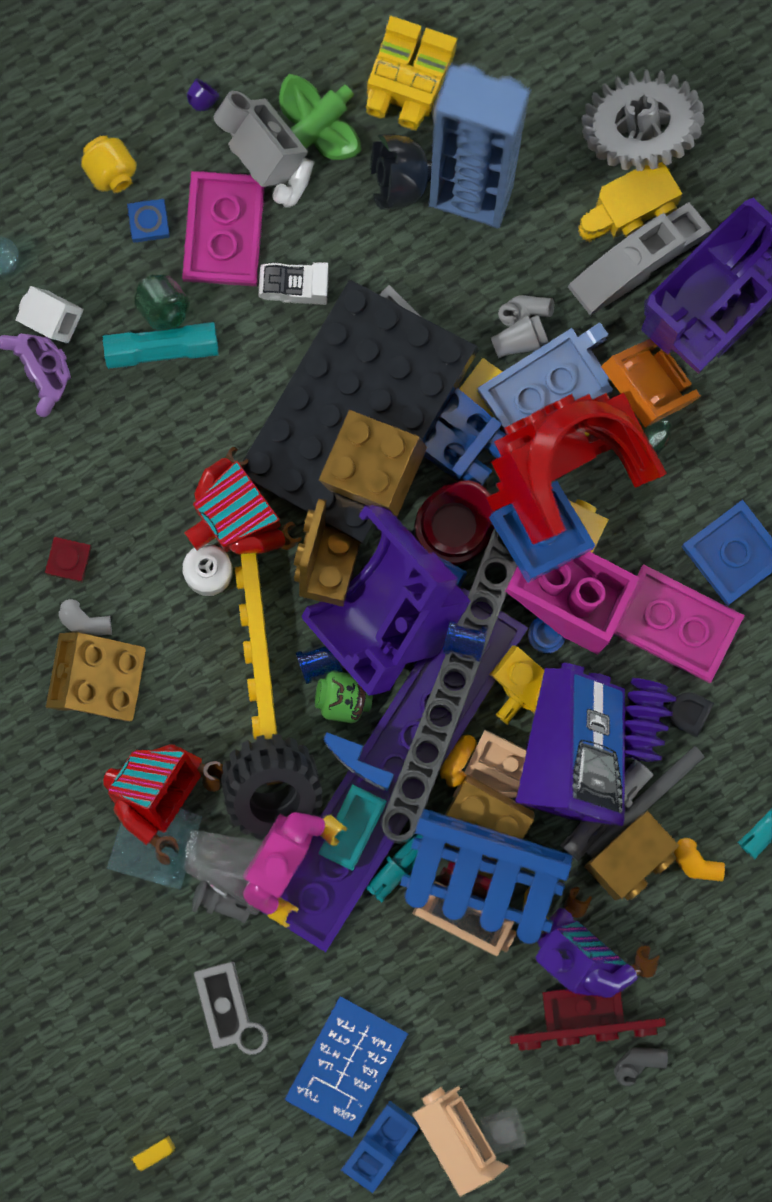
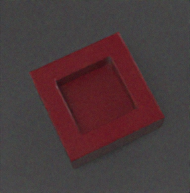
[45,537,92,583]

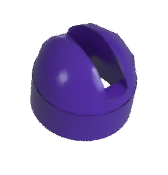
[187,79,220,111]

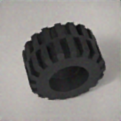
[221,734,323,840]

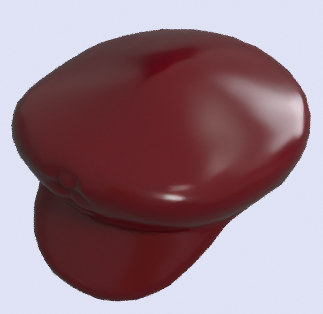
[414,480,497,565]

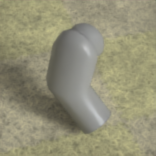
[498,295,554,326]
[58,599,112,636]

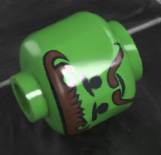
[315,671,373,723]

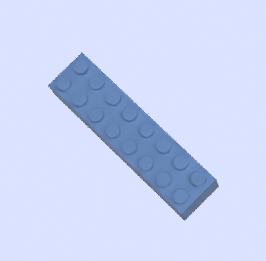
[429,65,529,228]

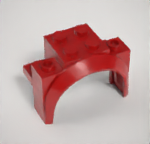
[486,393,667,544]

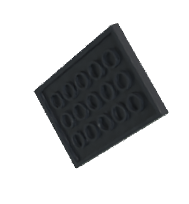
[243,279,479,545]

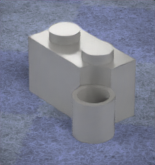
[214,91,308,187]
[194,962,269,1054]

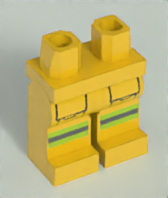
[366,15,457,131]

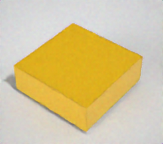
[132,1136,175,1171]

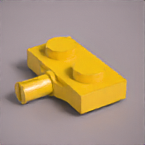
[489,645,544,725]

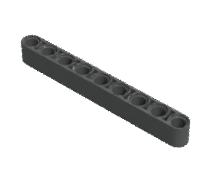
[382,529,517,843]

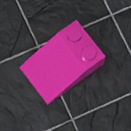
[505,552,639,655]

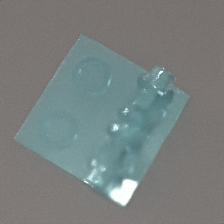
[107,809,202,890]

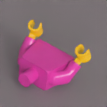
[242,812,347,927]

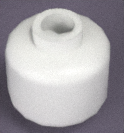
[183,544,233,596]

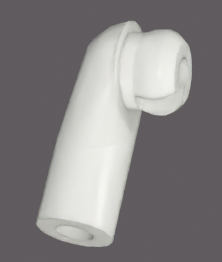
[273,158,314,207]

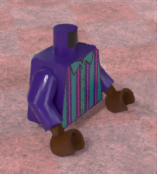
[535,887,660,998]

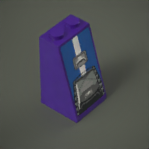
[515,663,625,826]

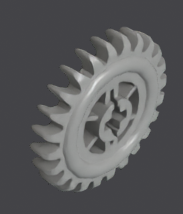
[582,69,705,171]

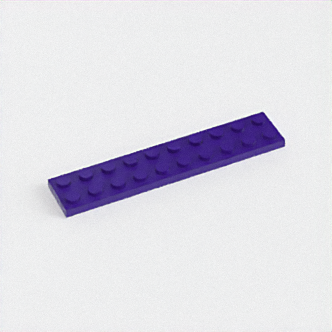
[261,588,528,953]

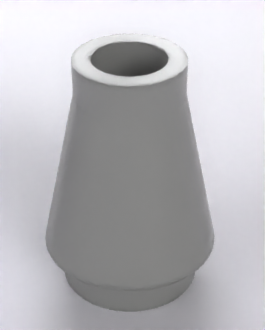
[491,315,549,358]

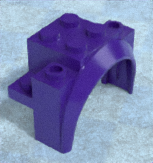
[641,198,772,374]

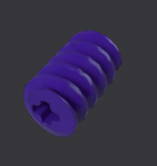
[625,678,676,762]

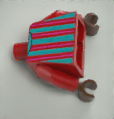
[184,447,302,554]
[103,744,224,865]

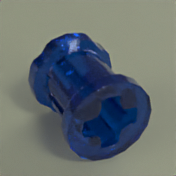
[443,620,488,662]
[296,646,342,684]

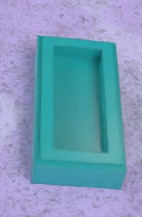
[318,784,387,871]

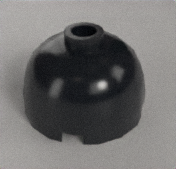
[370,134,432,210]

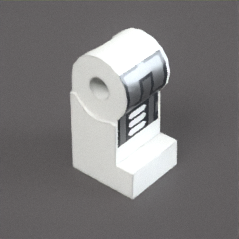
[258,263,329,305]

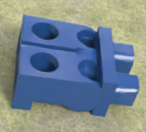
[424,388,506,485]

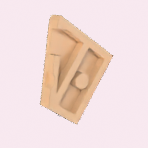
[453,730,527,798]

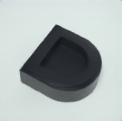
[669,692,714,738]

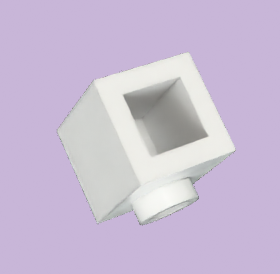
[15,286,84,343]

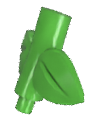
[279,74,361,160]

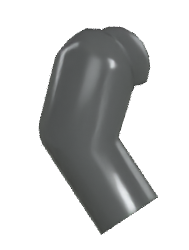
[614,1047,668,1086]

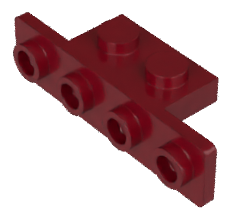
[508,989,666,1051]

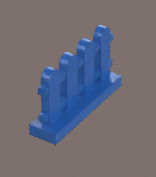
[400,809,573,944]

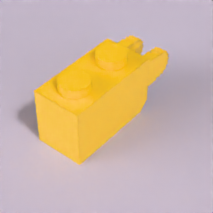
[578,162,682,242]

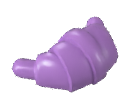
[0,334,71,417]

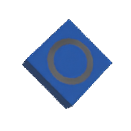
[127,199,170,243]

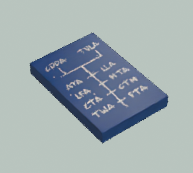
[284,996,408,1137]

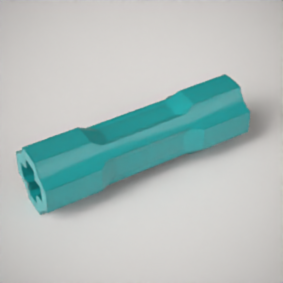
[103,322,219,369]

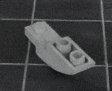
[568,202,712,316]

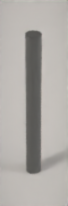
[586,746,705,859]

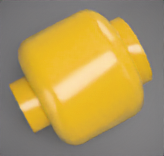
[81,135,136,193]

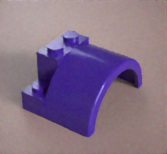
[302,505,471,696]

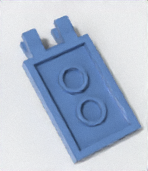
[477,323,613,435]

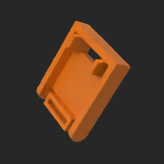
[601,339,701,427]

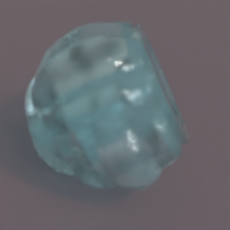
[0,237,19,277]

